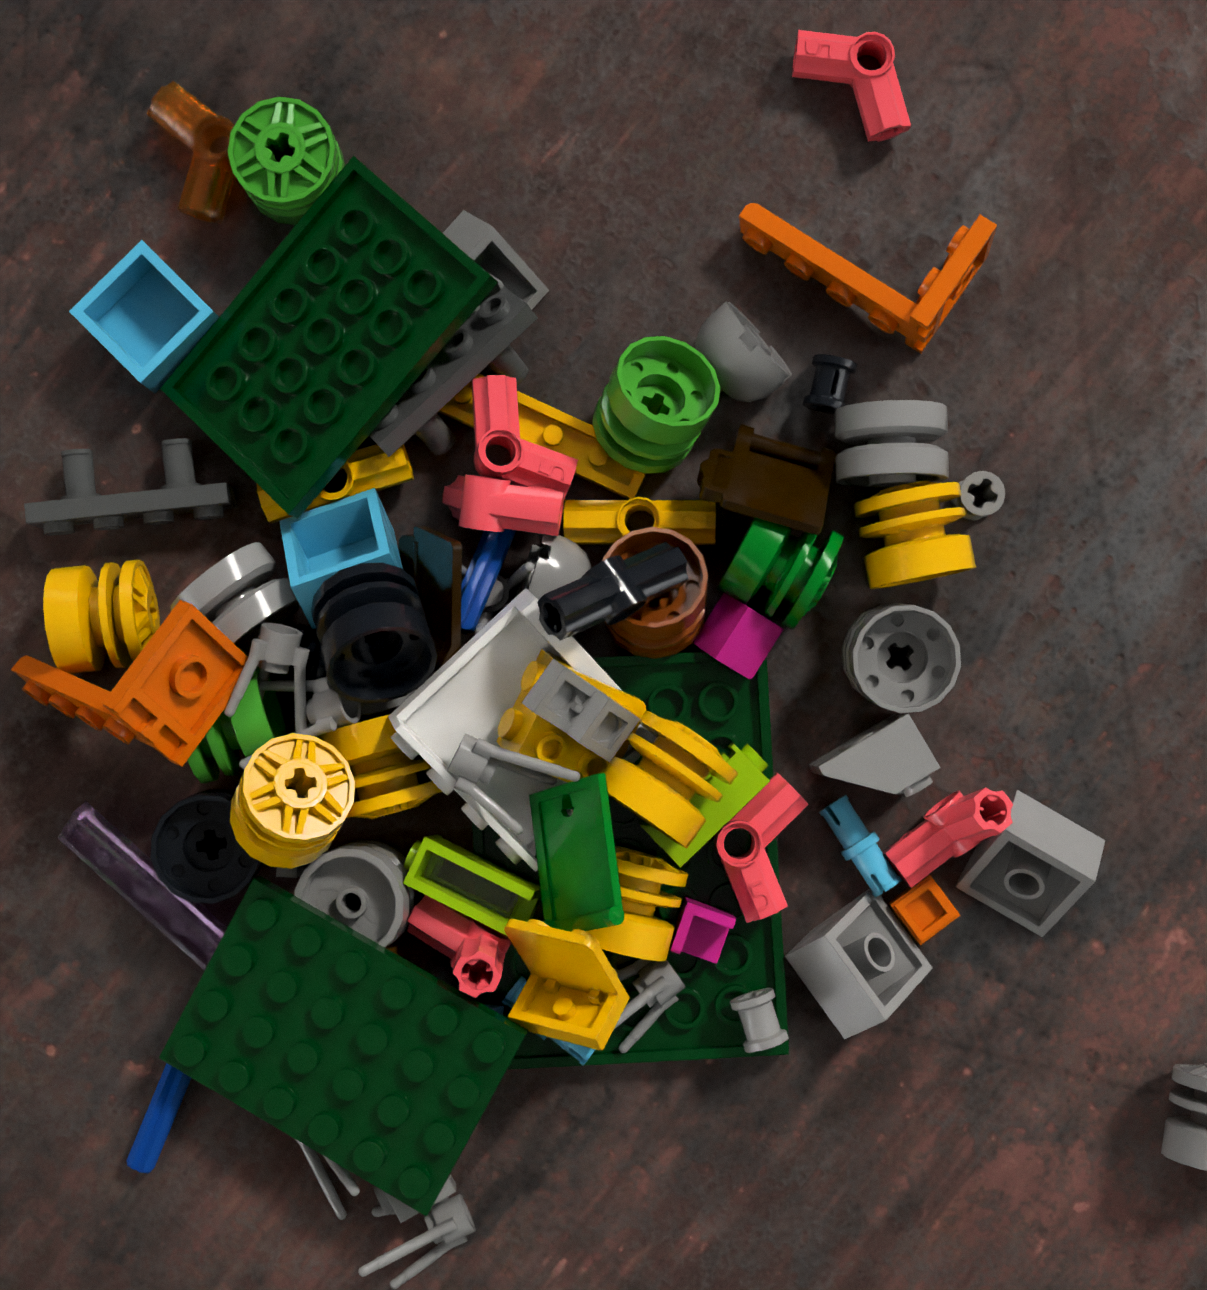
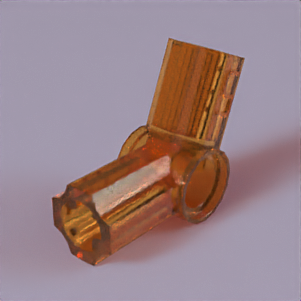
[147,81,235,224]

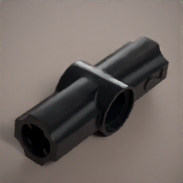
[537,542,689,641]

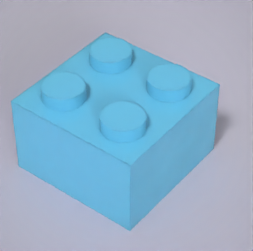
[69,240,219,393]
[279,488,403,629]

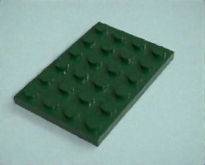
[160,155,498,519]
[159,876,529,1217]

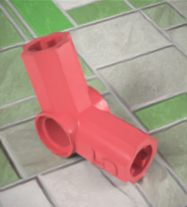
[792,30,911,142]
[471,375,578,500]
[442,474,564,536]
[713,772,809,923]
[883,787,1013,888]
[407,895,512,998]

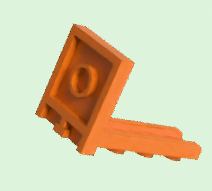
[739,203,997,354]
[11,600,248,767]

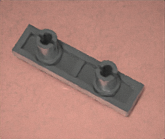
[369,286,538,457]
[24,438,238,536]

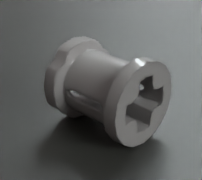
[951,471,1006,521]
[730,988,789,1053]

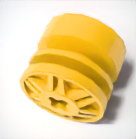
[853,481,976,589]
[43,560,160,674]
[603,711,738,849]
[319,714,442,819]
[230,733,355,869]
[586,846,688,961]

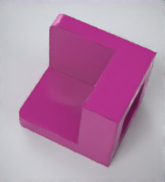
[694,593,784,679]
[669,897,736,964]

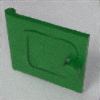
[529,773,624,932]

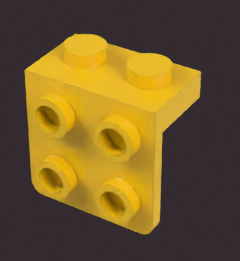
[496,649,646,783]
[504,919,630,1051]

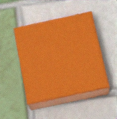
[888,874,960,946]

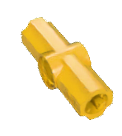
[256,444,414,523]
[563,496,716,545]

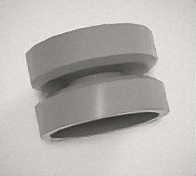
[834,400,949,488]
[170,542,300,653]
[294,839,420,948]

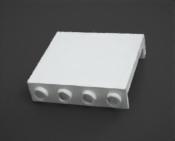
[388,588,656,872]

